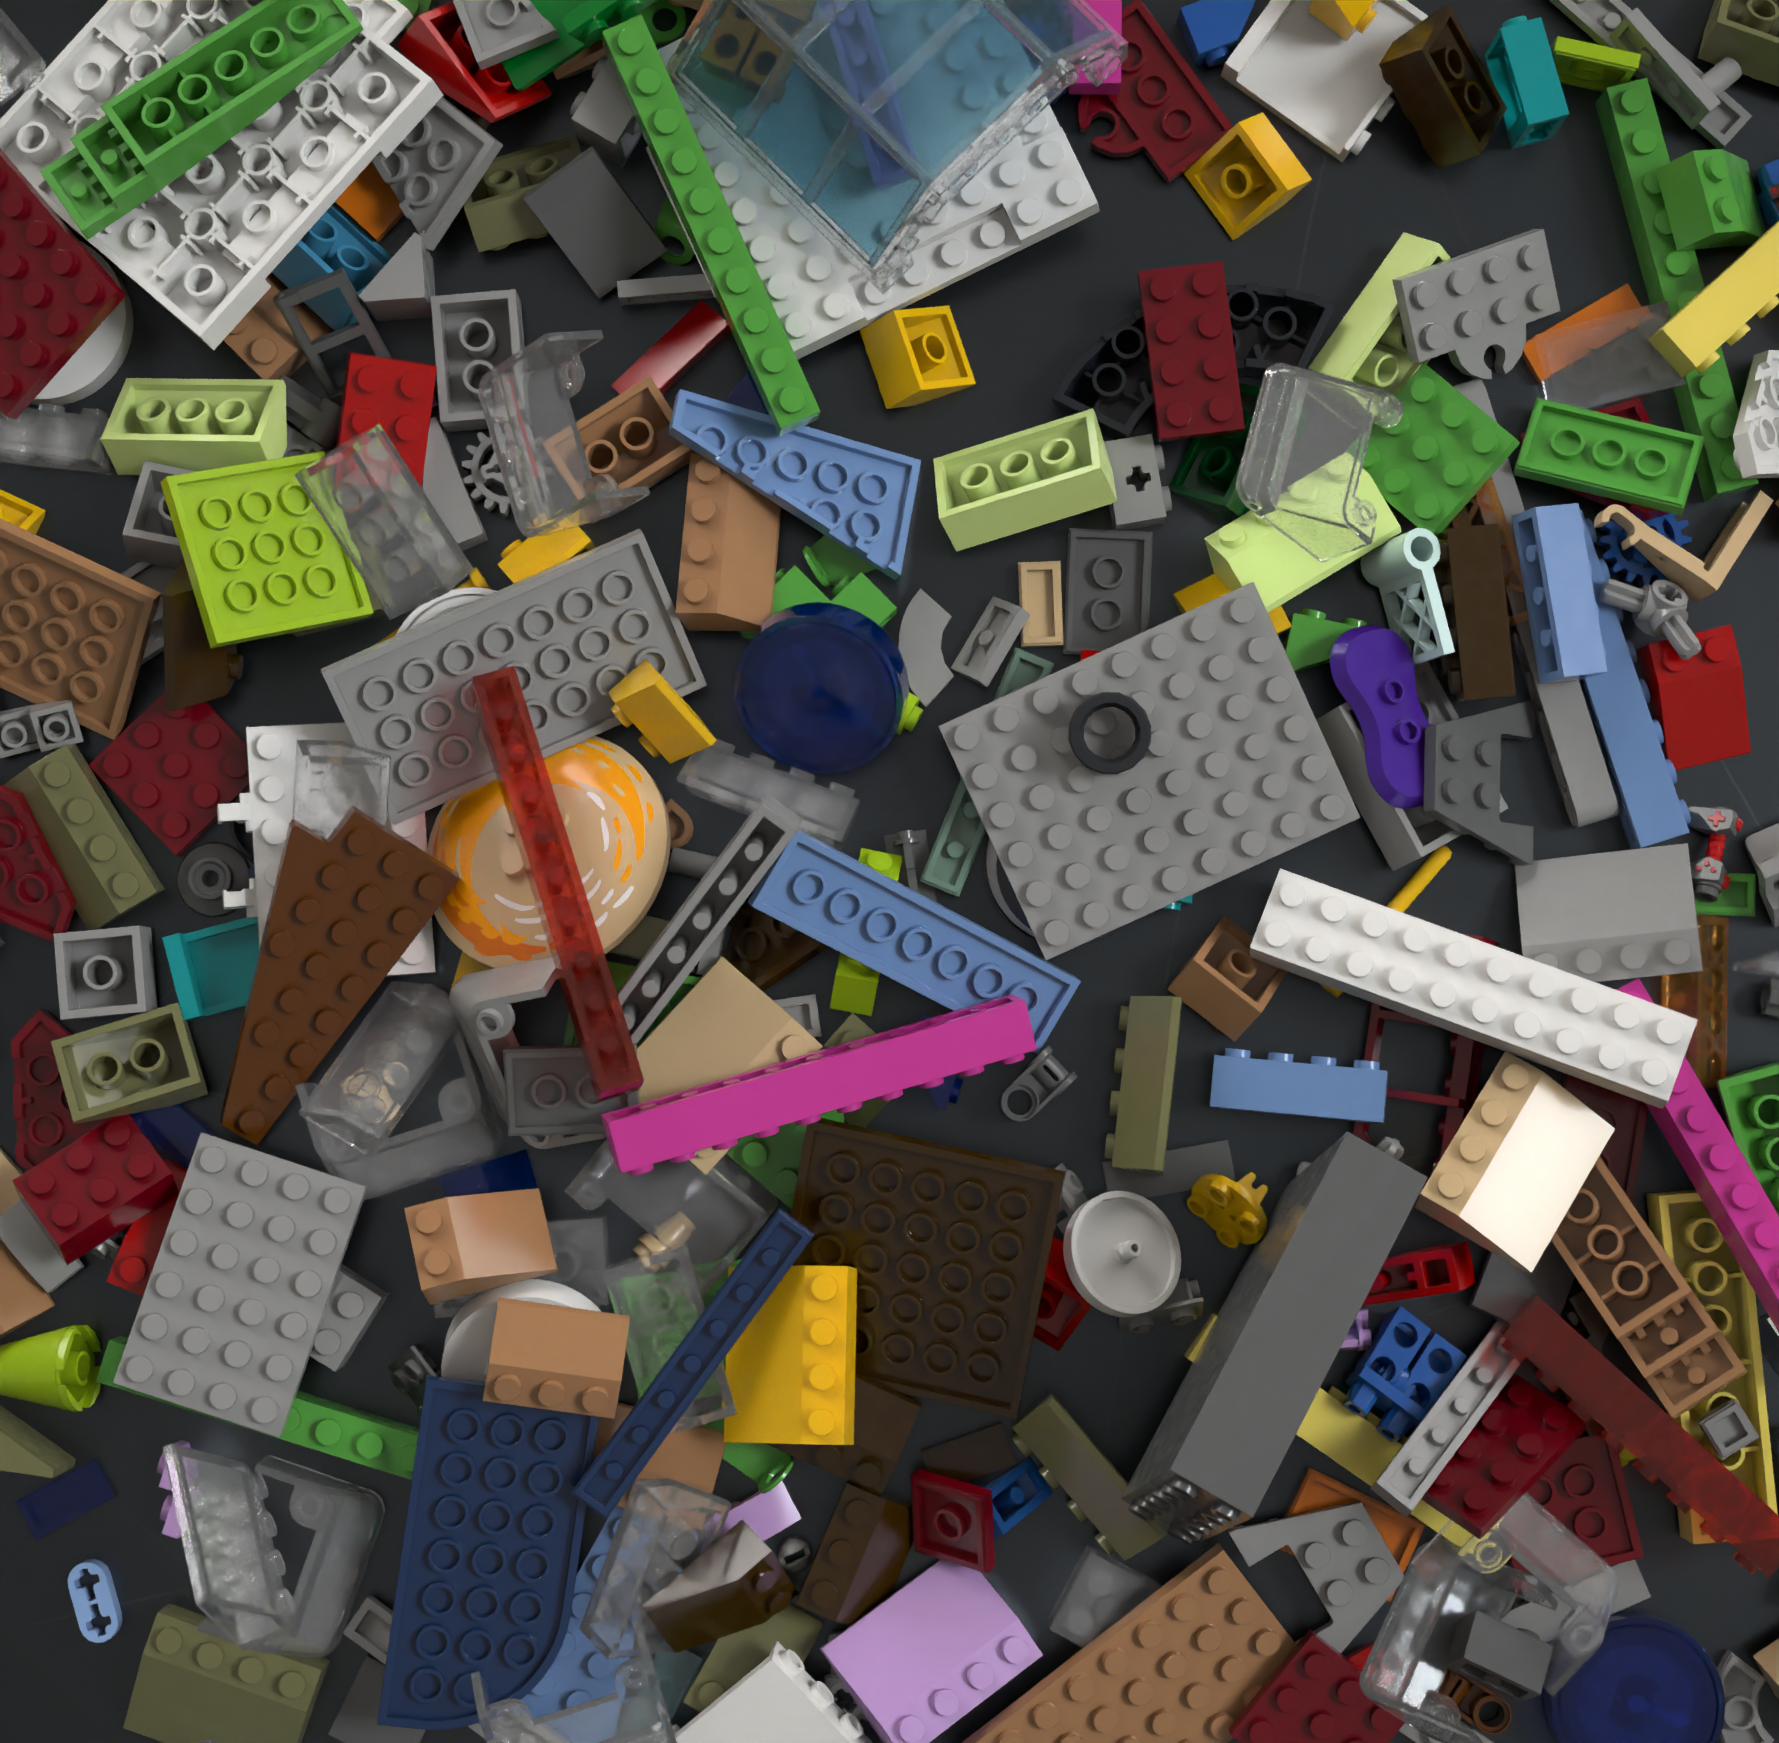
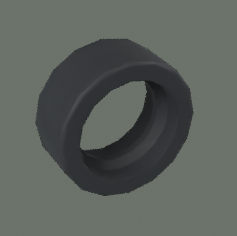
[1068,692,1151,774]

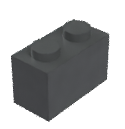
[1445,1610,1554,1703]

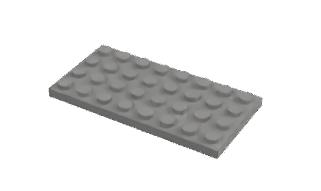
[321,529,707,825]

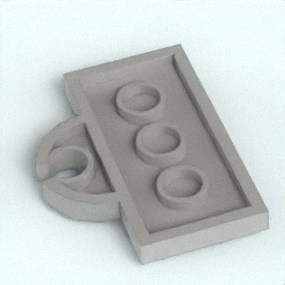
[1392,229,1561,379]

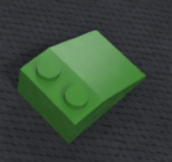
[1656,149,1766,251]

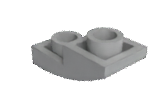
[0,700,84,759]
[0,1200,84,1293]

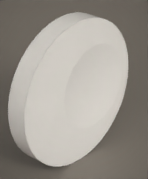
[1063,1191,1181,1317]

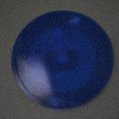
[734,602,909,773]
[1544,1612,1725,1743]

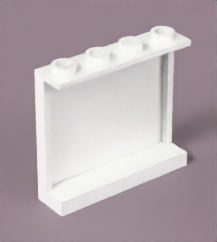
[1221,0,1428,162]
[661,1641,873,1743]

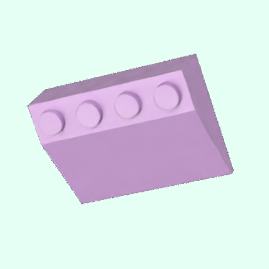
[820,1559,1043,1743]

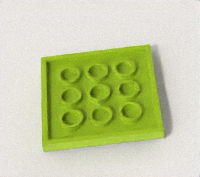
[160,451,374,648]

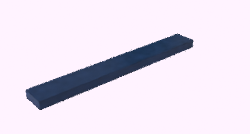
[571,1207,815,1519]

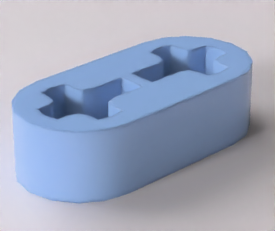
[67,1559,123,1643]

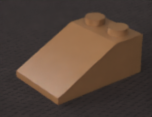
[404,1188,558,1305]

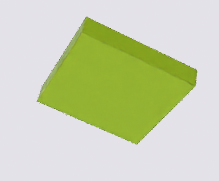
[1550,36,1641,92]

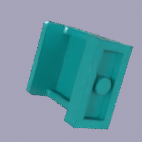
[162,917,259,1021]

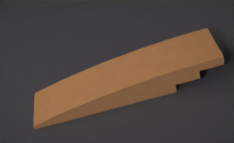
[1551,1156,1748,1419]

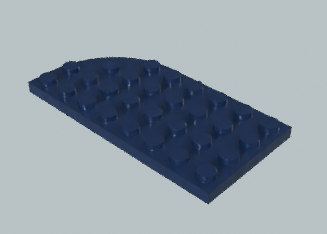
[377,1375,599,1730]

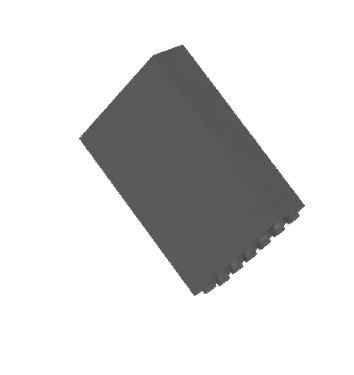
[1121,1132,1428,1545]

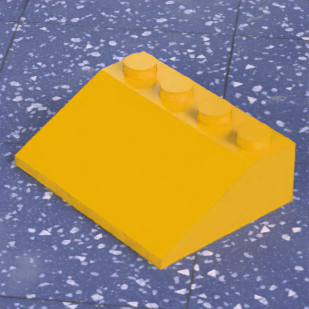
[724,1266,857,1445]

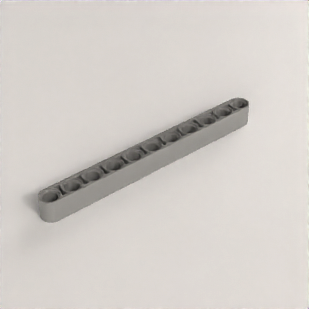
[1453,378,1618,828]

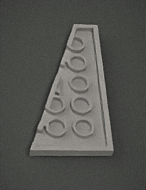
[372,97,503,251]

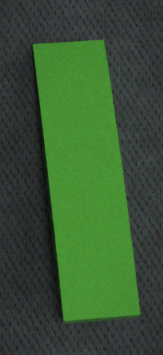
[40,0,364,240]

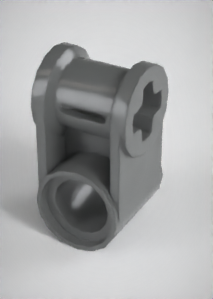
[998,1045,1078,1122]

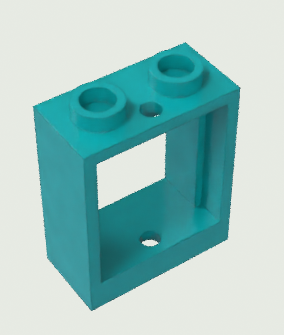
[1484,16,1569,149]

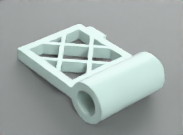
[1360,528,1455,666]

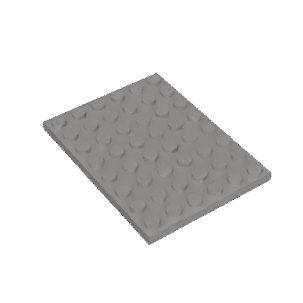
[939,582,1360,960]

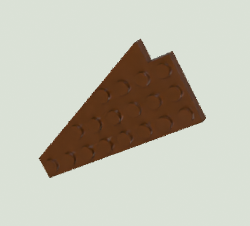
[220,805,460,1145]

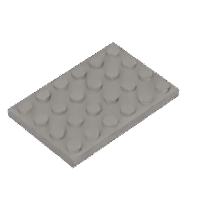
[113,1132,368,1438]

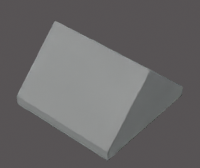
[358,232,435,321]

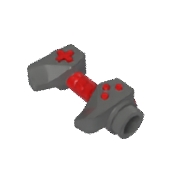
[1687,806,1743,903]

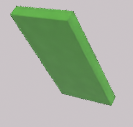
[1514,398,1705,516]

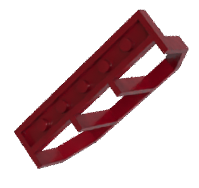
[1353,934,1500,1189]

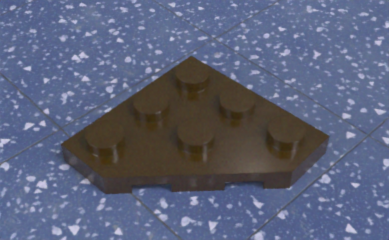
[720,885,829,991]

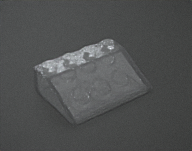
[677,739,860,851]
[163,1444,295,1651]

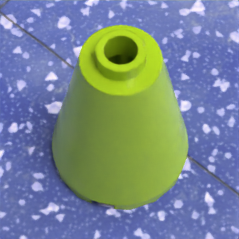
[0,1325,101,1412]

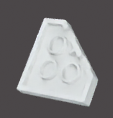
[1733,350,1779,479]

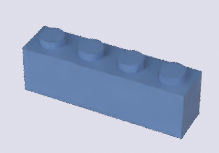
[1512,503,1607,684]
[1210,1048,1388,1124]

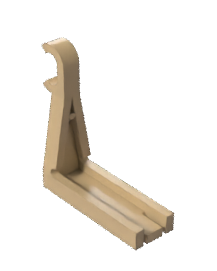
[1594,490,1774,603]

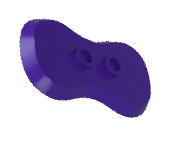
[1330,625,1431,808]

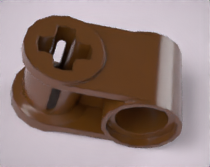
[1425,1668,1512,1735]

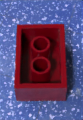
[12,1114,179,1265]

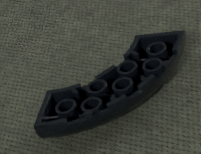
[1052,283,1337,440]

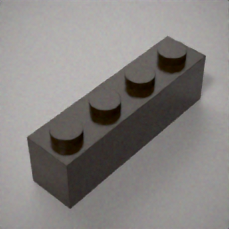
[1436,523,1516,703]

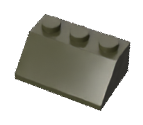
[464,134,582,252]

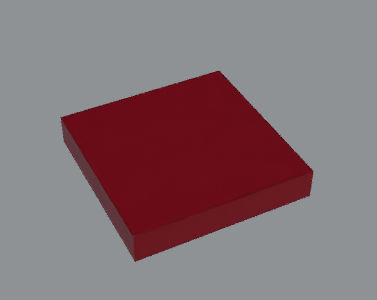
[911,1469,995,1574]

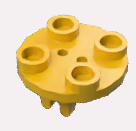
[1187,1172,1268,1248]

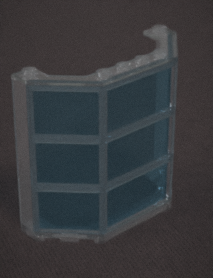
[666,0,1128,295]

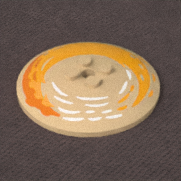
[427,736,671,973]

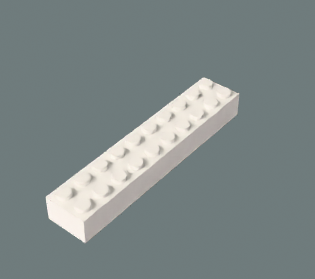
[1250,868,1698,1109]

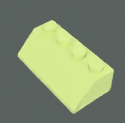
[1308,232,1451,422]
[100,378,287,475]
[933,408,1117,552]
[1204,454,1402,613]

